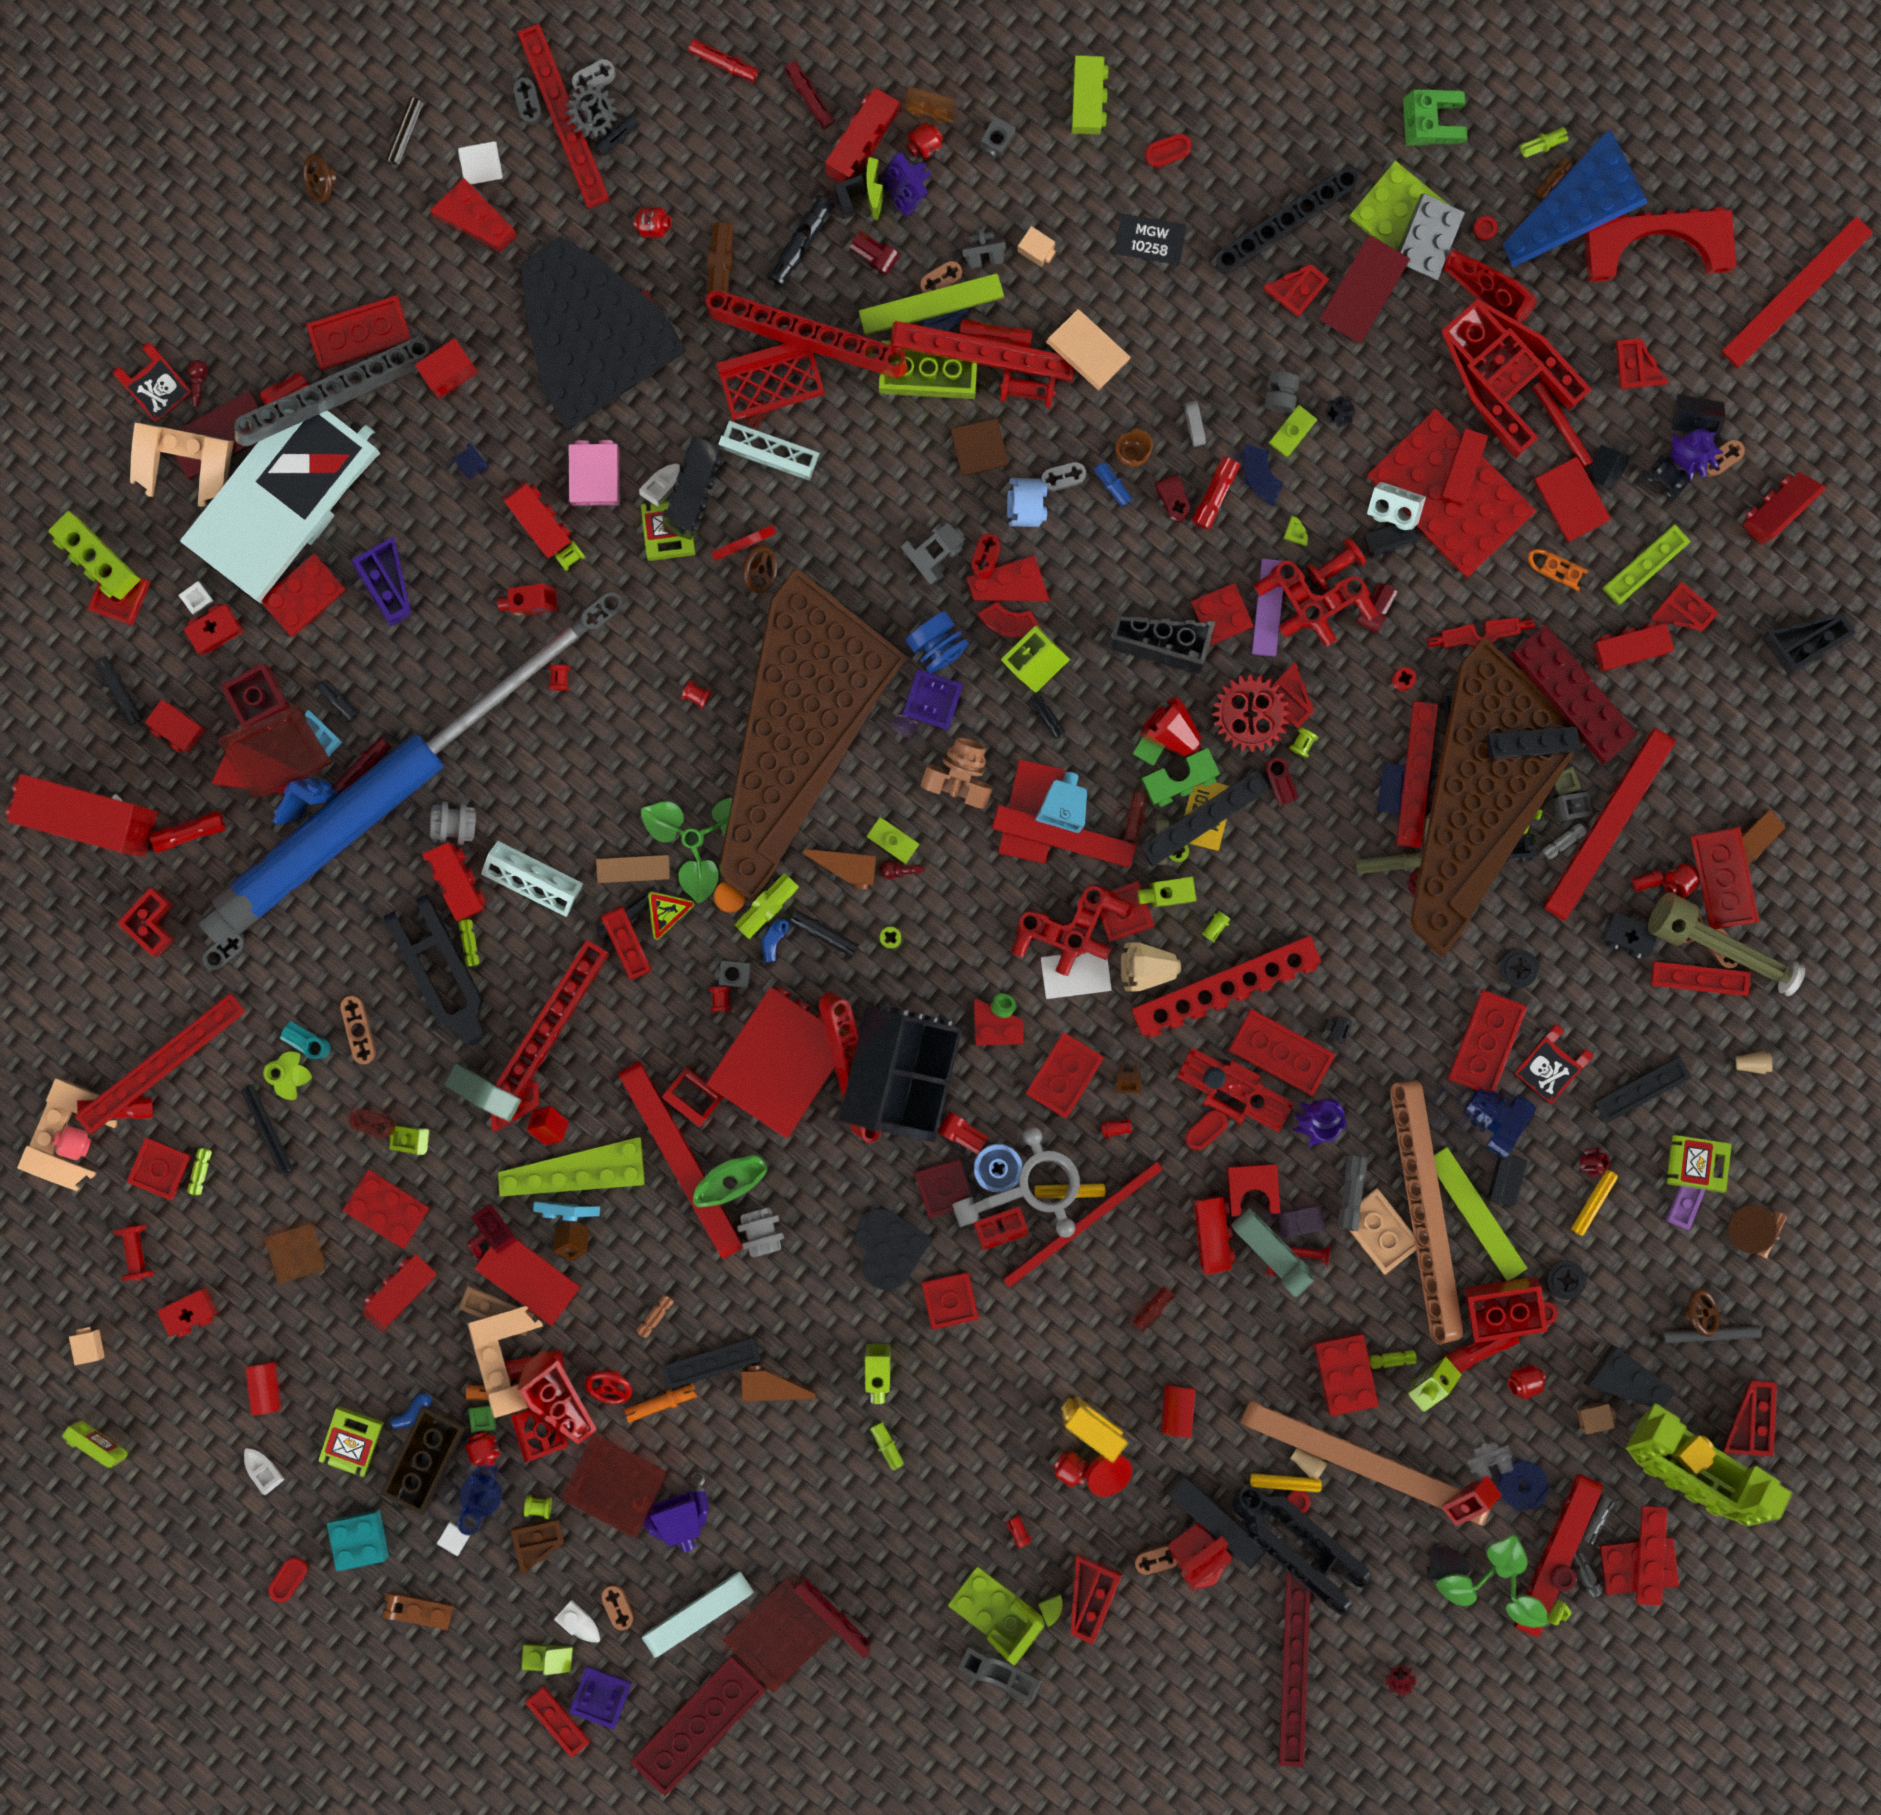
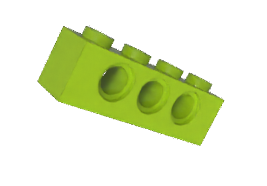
[48,511,141,600]

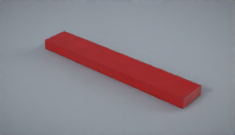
[991,805,1136,868]

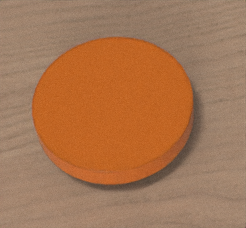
[713,881,745,913]

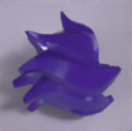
[1670,428,1724,480]
[1293,1098,1346,1147]

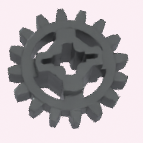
[565,84,618,139]

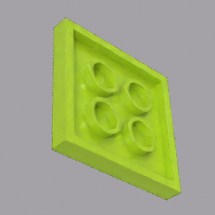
[1349,161,1449,251]

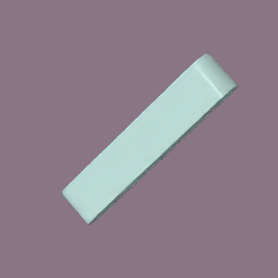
[641,1571,754,1658]

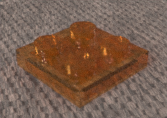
[906,87,955,123]
[264,1223,326,1284]

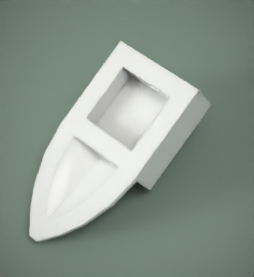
[639,463,680,507]
[244,1448,285,1495]
[554,1600,600,1642]

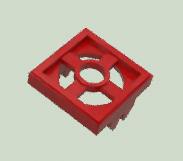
[510,1408,569,1462]

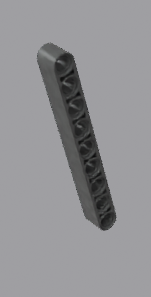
[234,338,430,446]

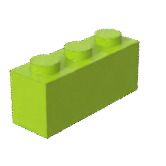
[1072,56,1108,135]

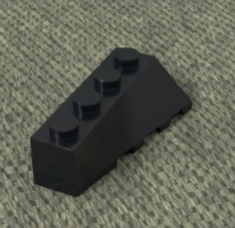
[662,437,724,540]
[1107,616,1215,675]

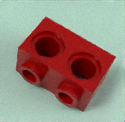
[974,1206,1028,1251]

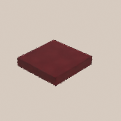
[914,1158,972,1219]

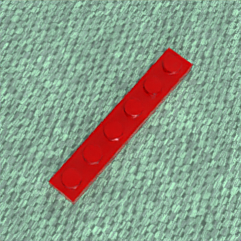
[1396,701,1438,848]

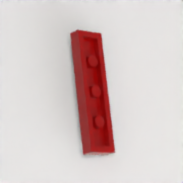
[1650,962,1751,996]
[1635,1505,1668,1606]

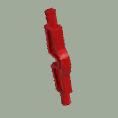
[1426,617,1535,648]

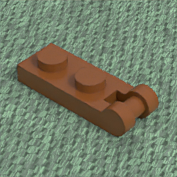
[381,1592,454,1630]

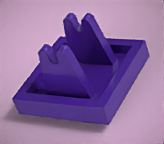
[879,152,931,217]
[903,669,963,730]
[569,1665,632,1730]

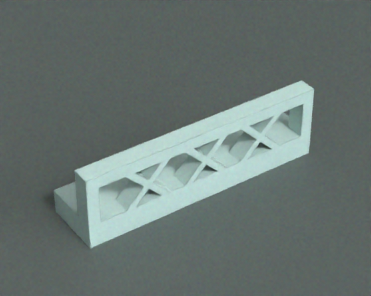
[718,421,819,481]
[481,841,583,917]

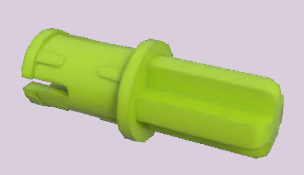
[1520,127,1568,157]
[869,1422,904,1470]

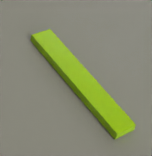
[859,273,1004,335]
[1434,1147,1528,1281]

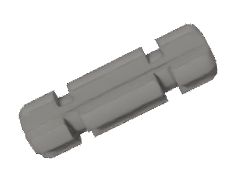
[1543,823,1587,859]

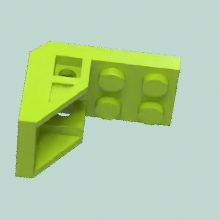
[948,1566,1044,1666]

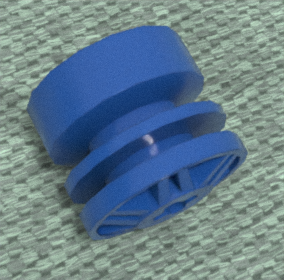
[905,611,969,674]

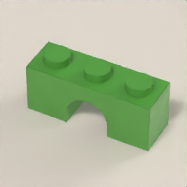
[1141,748,1220,807]

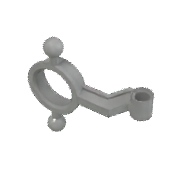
[952,1127,1080,1238]

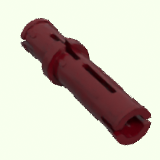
[784,60,835,130]
[331,736,391,795]

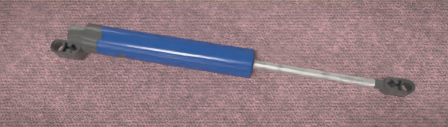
[198,591,622,970]

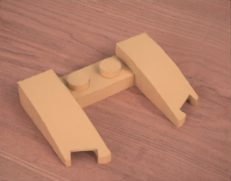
[130,423,234,507]
[17,1078,117,1191]
[467,1306,543,1418]

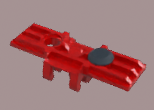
[1176,1047,1294,1133]

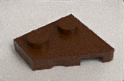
[511,1518,565,1575]

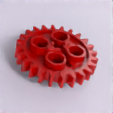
[1213,674,1292,752]

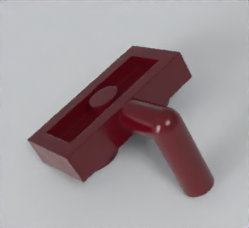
[467,1203,517,1259]

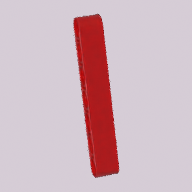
[819,992,881,1143]
[1514,1473,1603,1637]

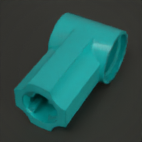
[280,1021,330,1059]

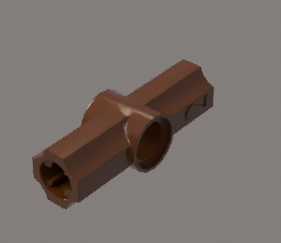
[707,222,734,295]

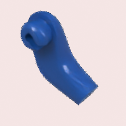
[761,918,789,962]
[391,1393,432,1429]

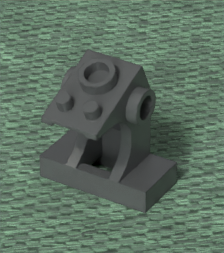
[901,522,965,584]

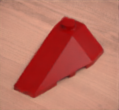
[1443,249,1537,323]
[517,1350,597,1444]

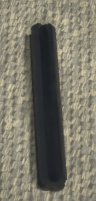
[241,1085,293,1175]

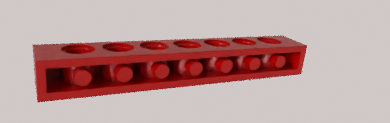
[1130,935,1321,1039]
[495,940,609,1098]

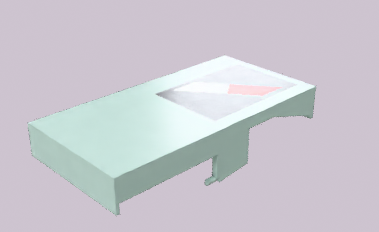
[180,399,381,603]

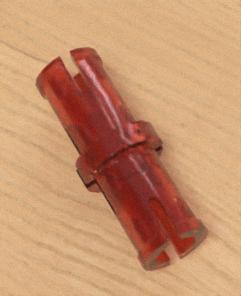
[1123,791,1148,842]
[1132,1286,1175,1332]

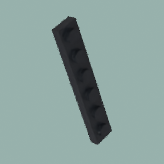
[1139,769,1271,867]

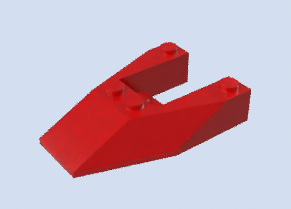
[1441,299,1592,459]

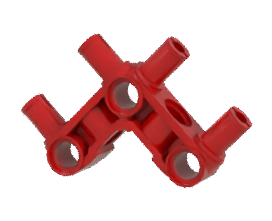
[1253,561,1379,647]
[1011,884,1130,976]

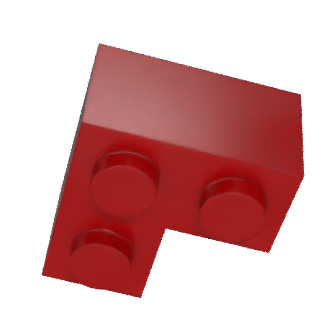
[117,888,175,957]

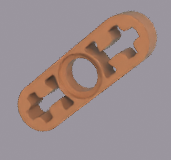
[340,996,376,1064]

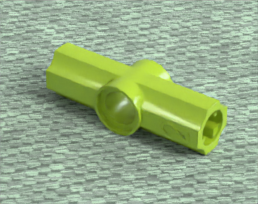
[735,873,799,939]

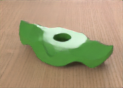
[693,1155,767,1207]

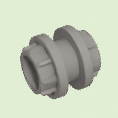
[430,801,476,845]
[737,1208,784,1257]

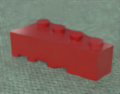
[825,87,900,183]

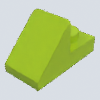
[389,1125,429,1155]
[522,1644,573,1675]

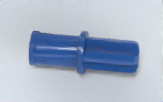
[1094,462,1133,507]

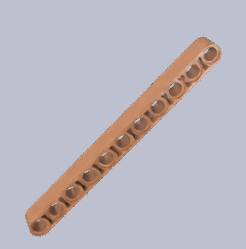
[1390,1080,1463,1345]
[1240,1400,1491,1526]

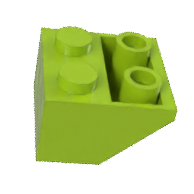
[1001,625,1071,693]

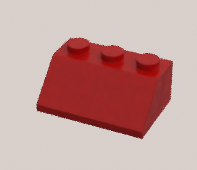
[1742,472,1827,545]
[1193,1196,1235,1275]
[1464,1276,1548,1343]

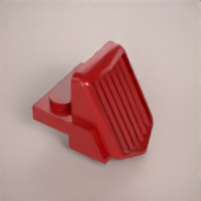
[1169,1523,1232,1592]

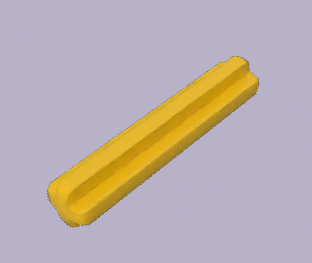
[1571,1170,1618,1236]
[1034,1184,1106,1198]
[1250,1473,1322,1492]

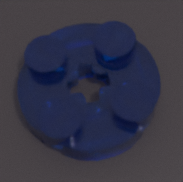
[1498,1460,1548,1510]

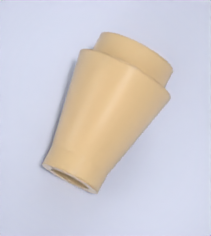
[1736,1050,1772,1074]
[1290,1448,1328,1480]

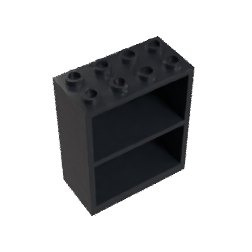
[838,1003,962,1142]

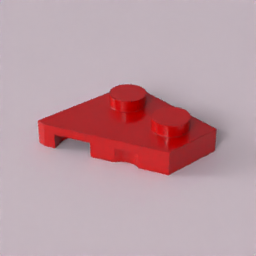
[1263,264,1329,318]
[1262,662,1314,729]

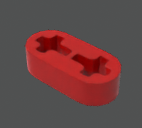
[971,533,1001,579]

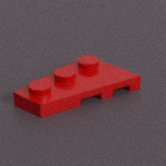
[966,555,1050,602]

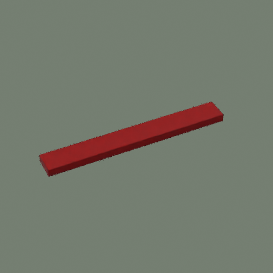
[517,23,610,209]
[1721,216,1873,369]
[890,321,1074,382]
[75,993,246,1135]
[1003,1161,1162,1287]

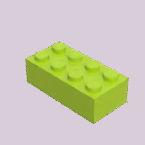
[879,340,977,399]

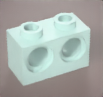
[1367,482,1426,530]

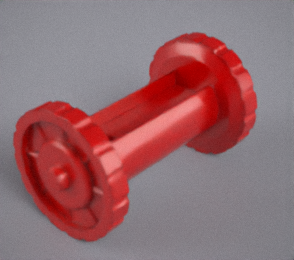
[1000,369,1056,409]
[1306,537,1366,593]
[113,1224,154,1281]

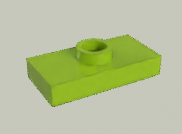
[1269,405,1318,458]
[866,817,920,864]

